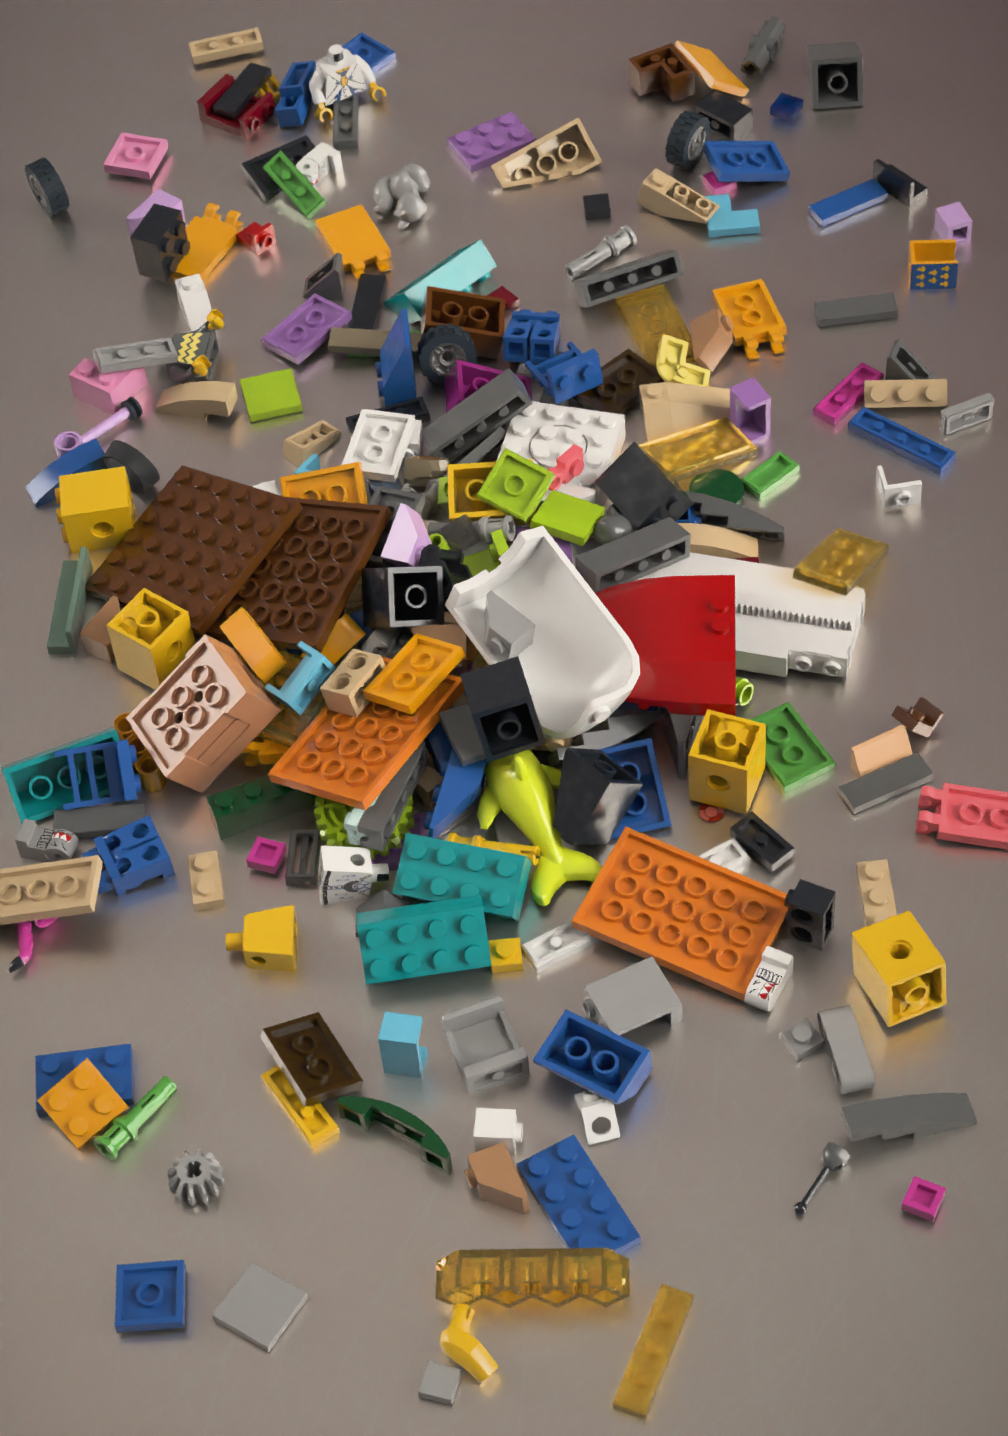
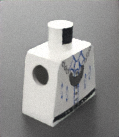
[317,846,389,905]

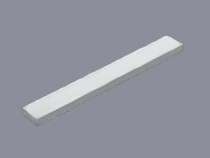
[521,838,751,973]

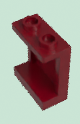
[197,74,275,140]

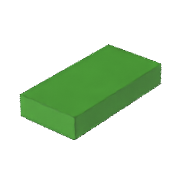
[741,451,799,500]

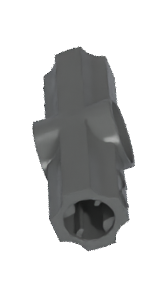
[741,17,785,79]

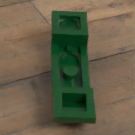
[337,1096,453,1175]

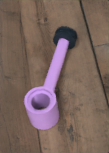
[54,397,143,459]

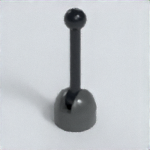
[794,1142,850,1215]

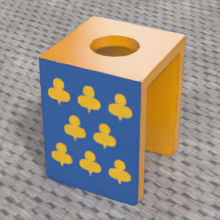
[908,239,958,290]

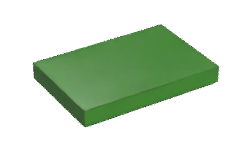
[750,702,836,793]

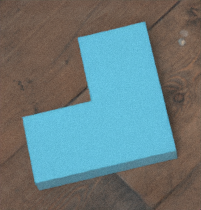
[704,194,760,237]

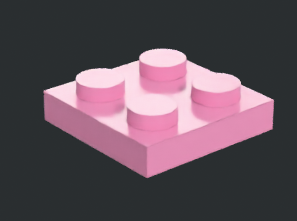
[103,132,168,179]

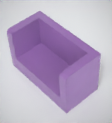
[730,377,771,446]

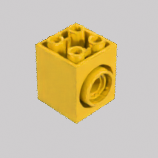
[55,466,136,553]
[106,588,196,690]
[688,709,766,814]
[852,910,947,1027]

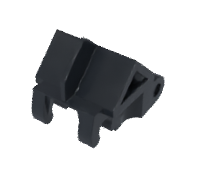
[418,544,473,613]

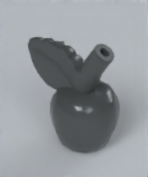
[593,504,636,546]

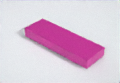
[813,362,884,427]

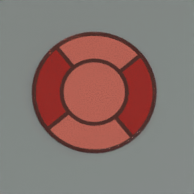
[698,803,725,822]

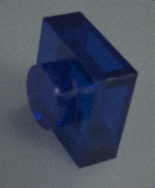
[770,93,804,122]

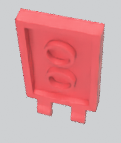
[915,783,1008,850]

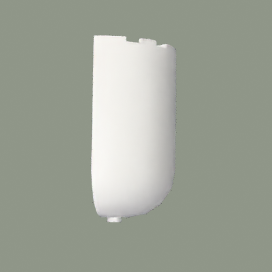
[445,526,640,740]

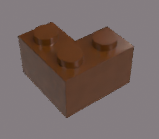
[628,43,695,102]

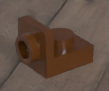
[891,697,944,738]

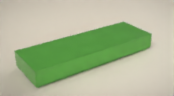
[263,150,328,220]

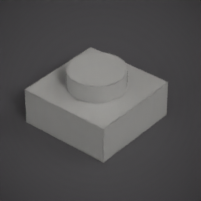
[779,1017,825,1062]

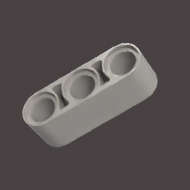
[817,1005,875,1094]

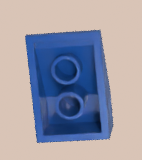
[376,309,417,406]
[598,738,672,840]

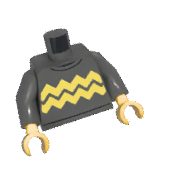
[166,309,224,384]

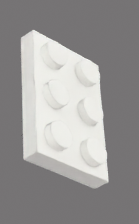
[342,409,416,483]

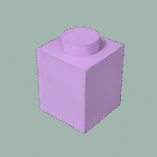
[934,202,972,245]

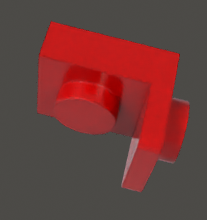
[236,222,276,256]

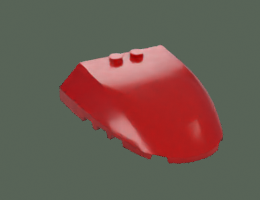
[595,575,736,716]

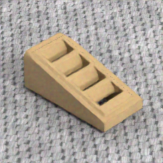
[283,420,341,467]

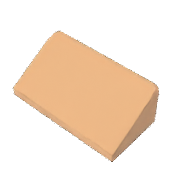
[850,725,912,778]

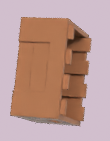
[126,634,282,793]

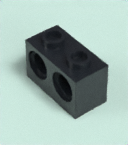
[784,879,836,951]

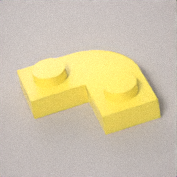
[656,334,711,386]

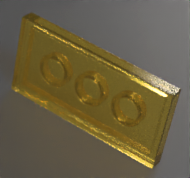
[615,284,695,369]
[639,417,758,482]
[792,528,889,596]

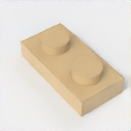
[187,850,225,911]

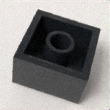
[130,203,190,282]

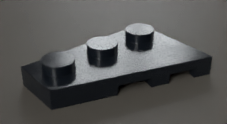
[241,135,315,203]

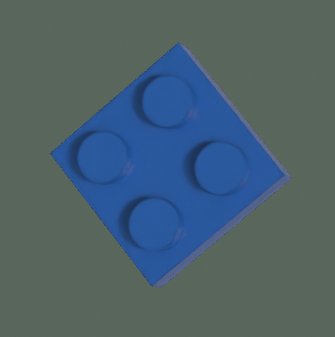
[115,1260,186,1333]

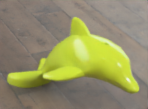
[477,750,602,906]

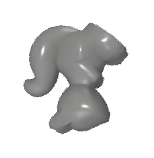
[373,164,431,230]

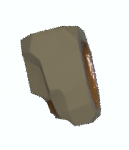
[403,456,450,486]

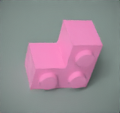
[68,358,148,414]

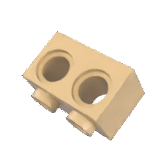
[320,649,385,717]

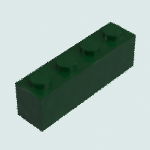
[206,775,316,840]

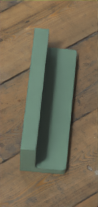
[47,547,92,654]

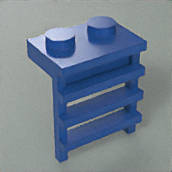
[525,341,603,404]
[54,740,142,810]

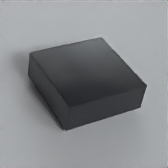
[583,193,611,219]

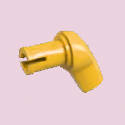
[439,1303,499,1382]

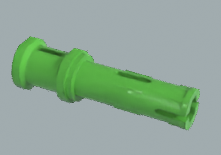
[93,1076,177,1161]

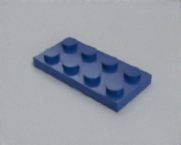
[516,1134,641,1274]

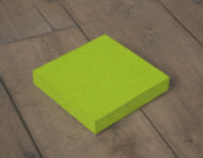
[239,368,303,423]
[476,448,555,524]
[530,489,605,546]

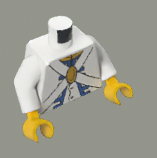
[309,45,386,122]

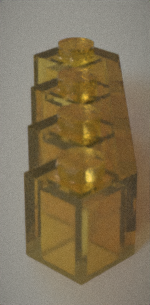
[435,1248,629,1309]

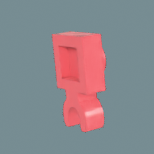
[548,444,584,491]

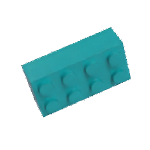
[393,833,532,922]
[356,895,491,984]

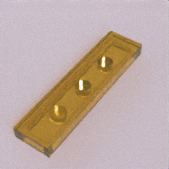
[612,1284,694,1420]

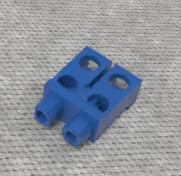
[503,309,560,363]
[81,815,175,896]

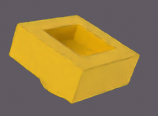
[489,937,523,974]

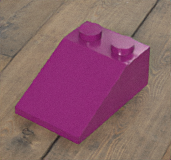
[444,359,532,420]

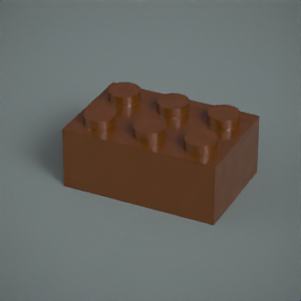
[420,286,505,359]

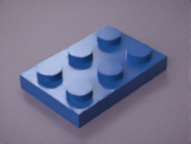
[702,141,790,182]
[35,1044,135,1117]

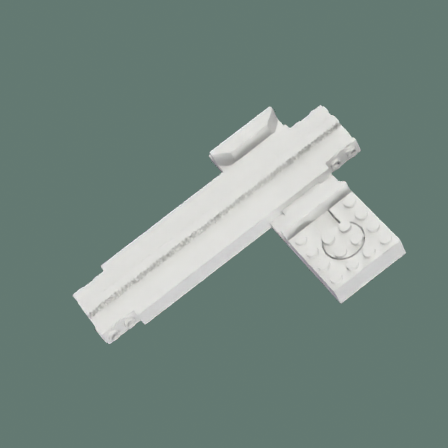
[422,401,866,678]

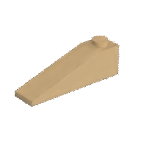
[491,117,602,188]
[639,382,730,447]

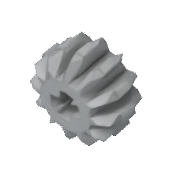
[167,1148,224,1207]

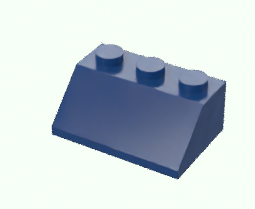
[533,1009,652,1105]

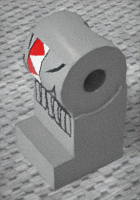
[15,819,79,862]

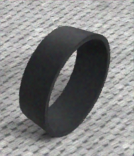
[102,440,160,494]

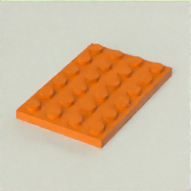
[268,657,464,811]
[571,827,788,1001]

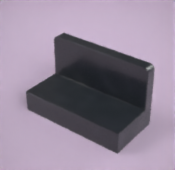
[873,159,928,208]

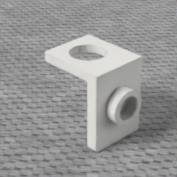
[876,466,922,509]
[574,1090,620,1145]

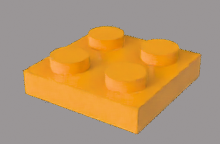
[37,1058,130,1151]

